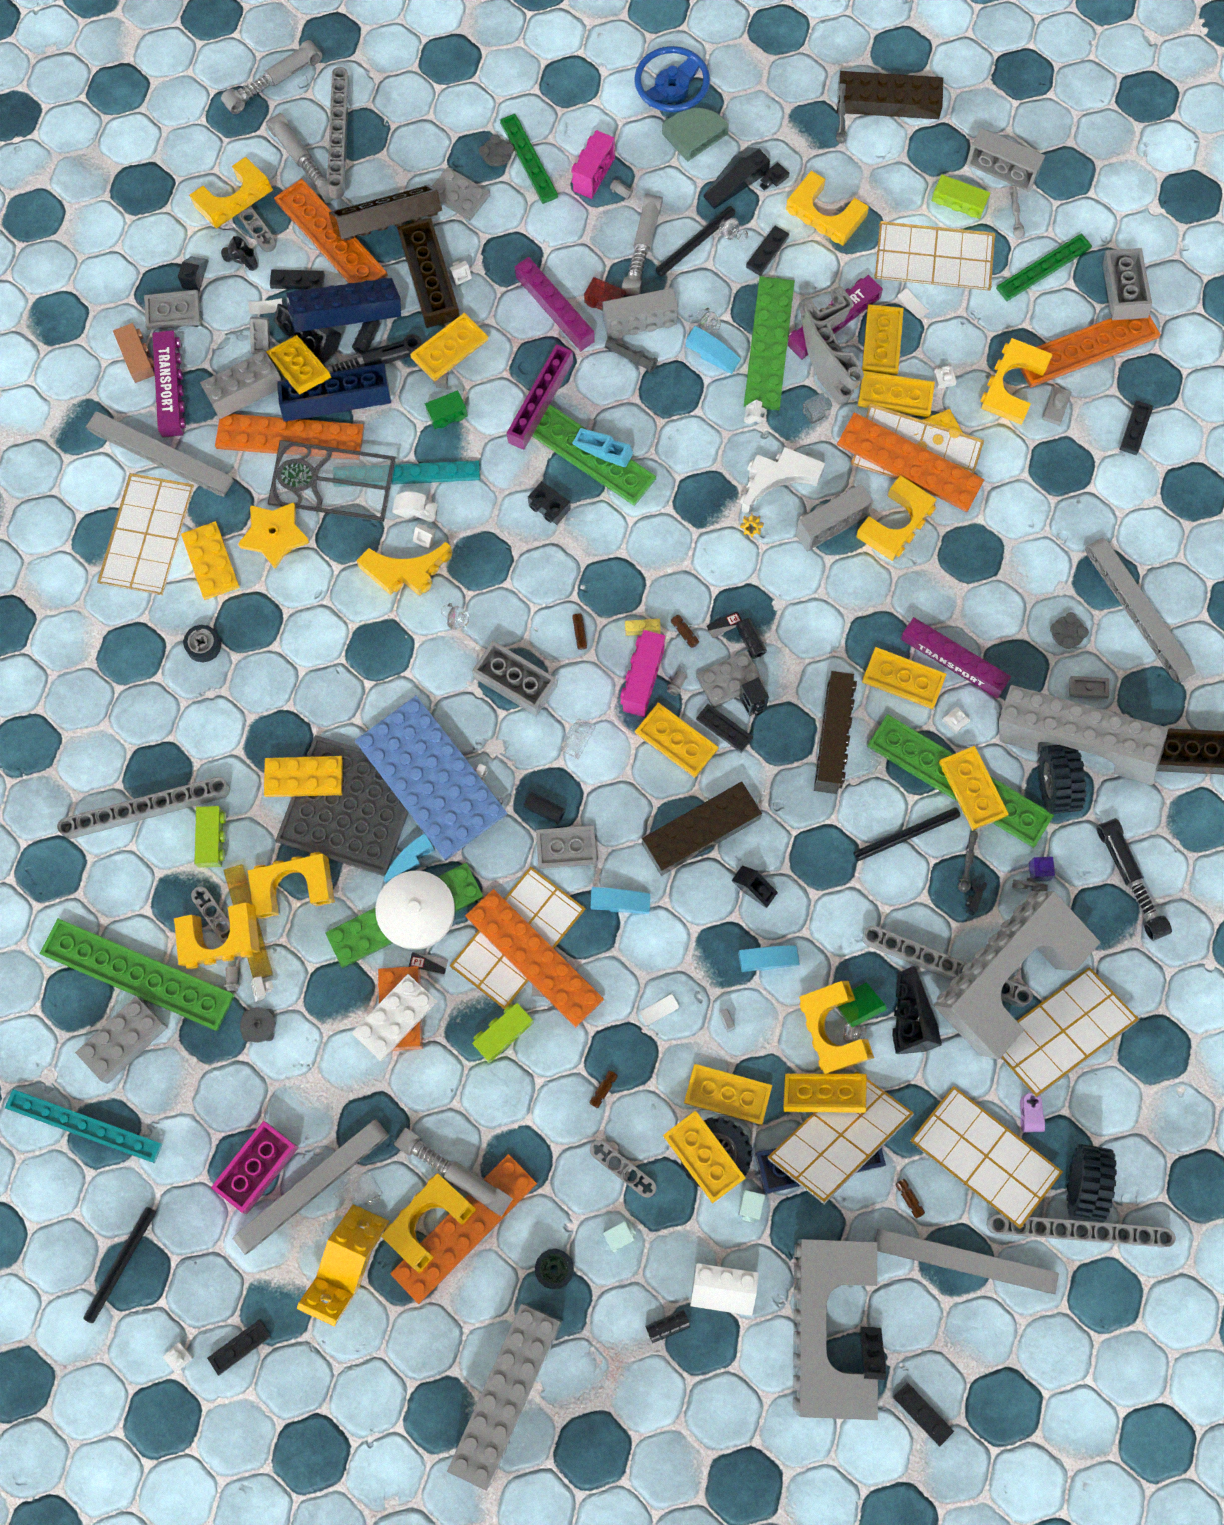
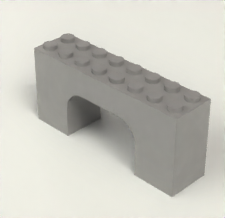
[999,685,1168,785]
[933,891,1101,1060]
[793,1239,878,1420]
[447,1303,563,1491]

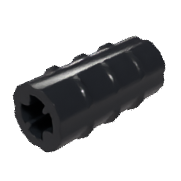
[352,320,381,354]
[736,618,767,659]
[524,792,566,825]
[645,1310,691,1344]

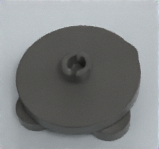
[479,134,514,167]
[1050,612,1089,649]
[1012,878,1048,891]
[240,1007,275,1043]

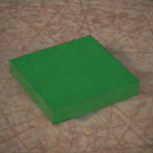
[836,982,887,1028]

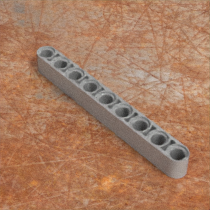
[327,67,349,199]
[86,412,234,497]
[1085,537,1195,683]
[57,777,230,839]
[862,926,1033,1007]
[232,1119,389,1255]
[986,1214,1176,1248]
[875,1229,1059,1294]

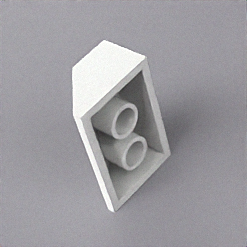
[690,1263,759,1316]

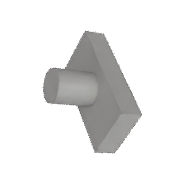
[250,316,270,354]
[1042,386,1072,426]

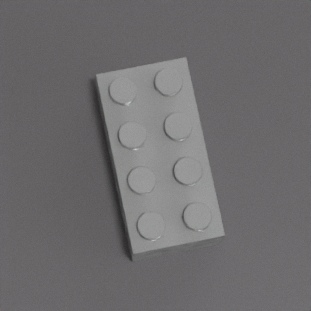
[966,128,1045,192]
[1102,248,1152,320]
[603,288,678,339]
[200,350,282,419]
[795,484,874,552]
[472,641,557,716]
[75,996,168,1084]

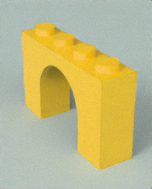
[189,157,273,229]
[786,170,869,246]
[980,338,1052,425]
[856,475,937,561]
[248,852,335,919]
[174,903,260,969]
[799,981,874,1074]
[381,1173,476,1273]

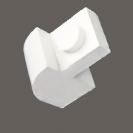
[392,492,438,522]

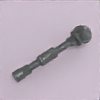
[836,84,847,144]
[957,832,978,893]

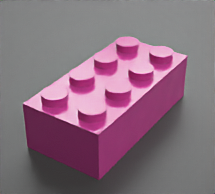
[620,630,666,717]
[211,1121,299,1214]

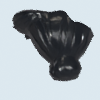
[221,236,258,271]

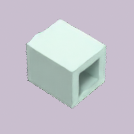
[738,1190,765,1223]
[603,1221,636,1252]

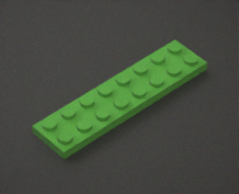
[743,276,795,411]
[532,405,656,506]
[325,863,484,969]

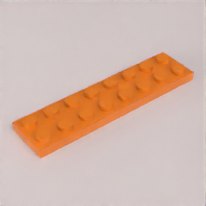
[274,178,388,283]
[1020,315,1161,388]
[837,412,985,512]
[215,414,364,461]
[465,889,604,1028]
[390,1154,537,1304]

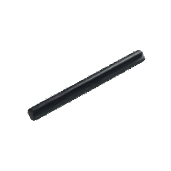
[656,206,735,277]
[853,807,961,861]
[83,1207,156,1323]

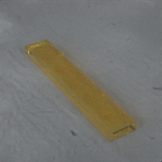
[224,864,273,979]

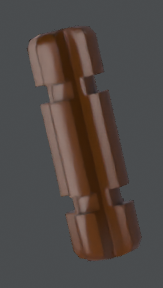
[572,613,587,650]
[671,615,699,648]
[589,1071,618,1108]
[896,1179,925,1218]

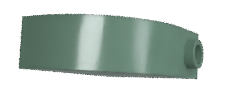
[662,108,729,162]

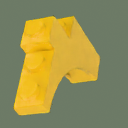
[356,542,452,596]

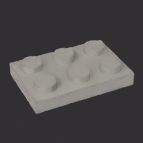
[432,167,490,221]
[144,290,201,330]
[696,651,764,708]
[536,825,597,869]

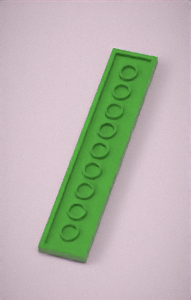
[867,714,1054,848]
[39,918,235,1032]

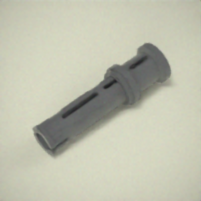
[605,337,658,373]

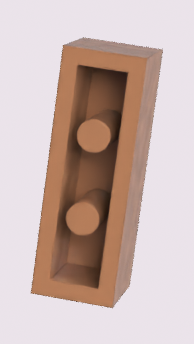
[113,323,155,383]

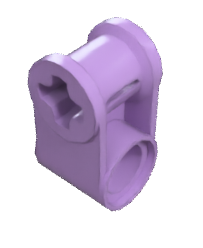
[1020,1092,1045,1132]

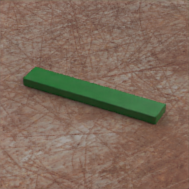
[500,114,558,204]
[996,233,1092,301]

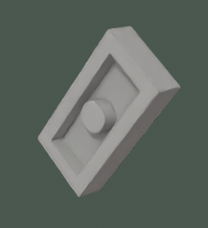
[1069,676,1109,699]

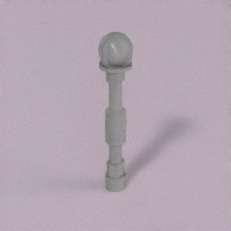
[1010,187,1025,239]

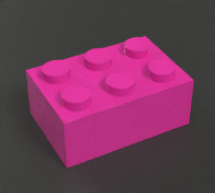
[571,130,615,199]

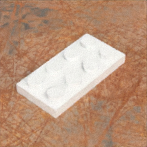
[352,974,437,1062]

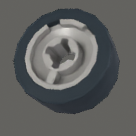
[183,625,221,663]

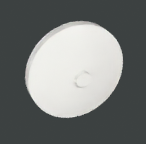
[376,871,455,949]

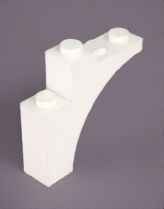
[740,447,825,513]

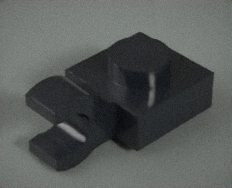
[760,162,790,191]
[965,878,987,916]

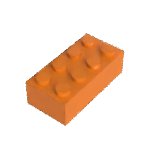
[378,966,423,1051]

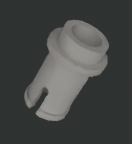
[610,180,633,200]
[667,671,688,696]
[224,967,240,993]

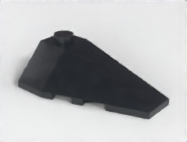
[703,147,770,209]
[274,304,341,364]
[892,966,942,1054]

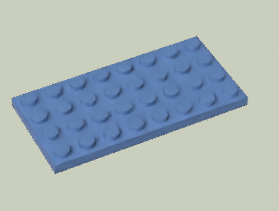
[354,695,508,861]

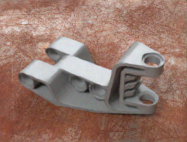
[799,286,864,405]

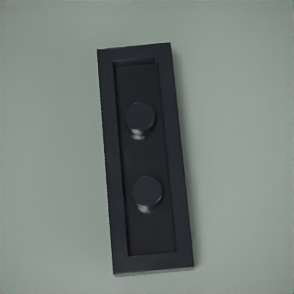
[746,225,790,276]
[270,269,325,290]
[1119,400,1153,456]
[696,704,753,753]
[207,1319,272,1376]
[860,1326,887,1380]
[893,1383,954,1447]

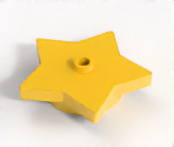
[238,503,309,568]

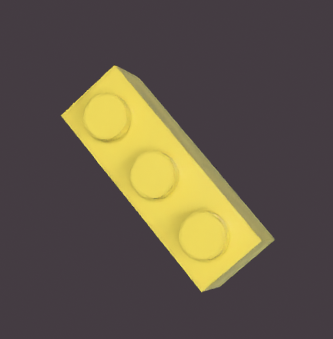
[625,619,661,636]

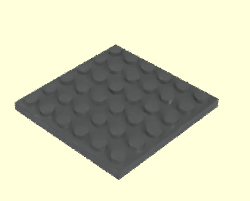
[275,735,409,877]

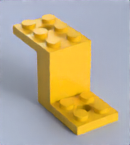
[297,1204,389,1327]

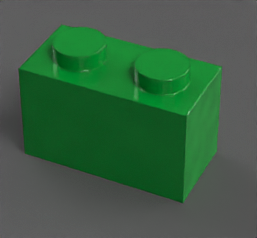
[424,390,468,430]

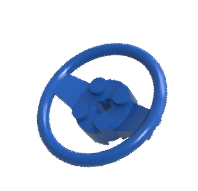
[634,46,710,112]

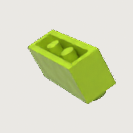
[931,174,991,219]
[194,806,226,868]
[472,1003,534,1063]

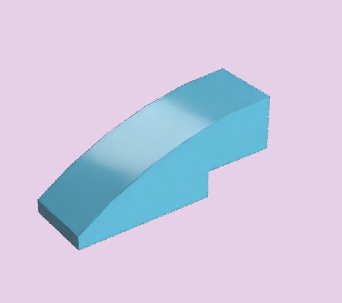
[686,326,741,374]
[573,428,634,468]
[384,833,434,884]
[591,887,650,914]
[738,945,800,972]

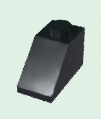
[178,256,209,291]
[731,865,778,908]

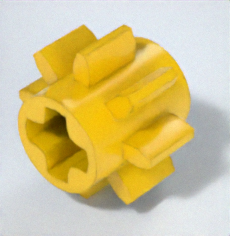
[740,513,764,538]

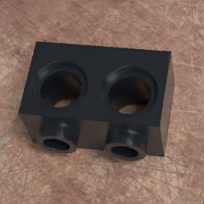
[528,481,571,525]
[739,677,769,717]

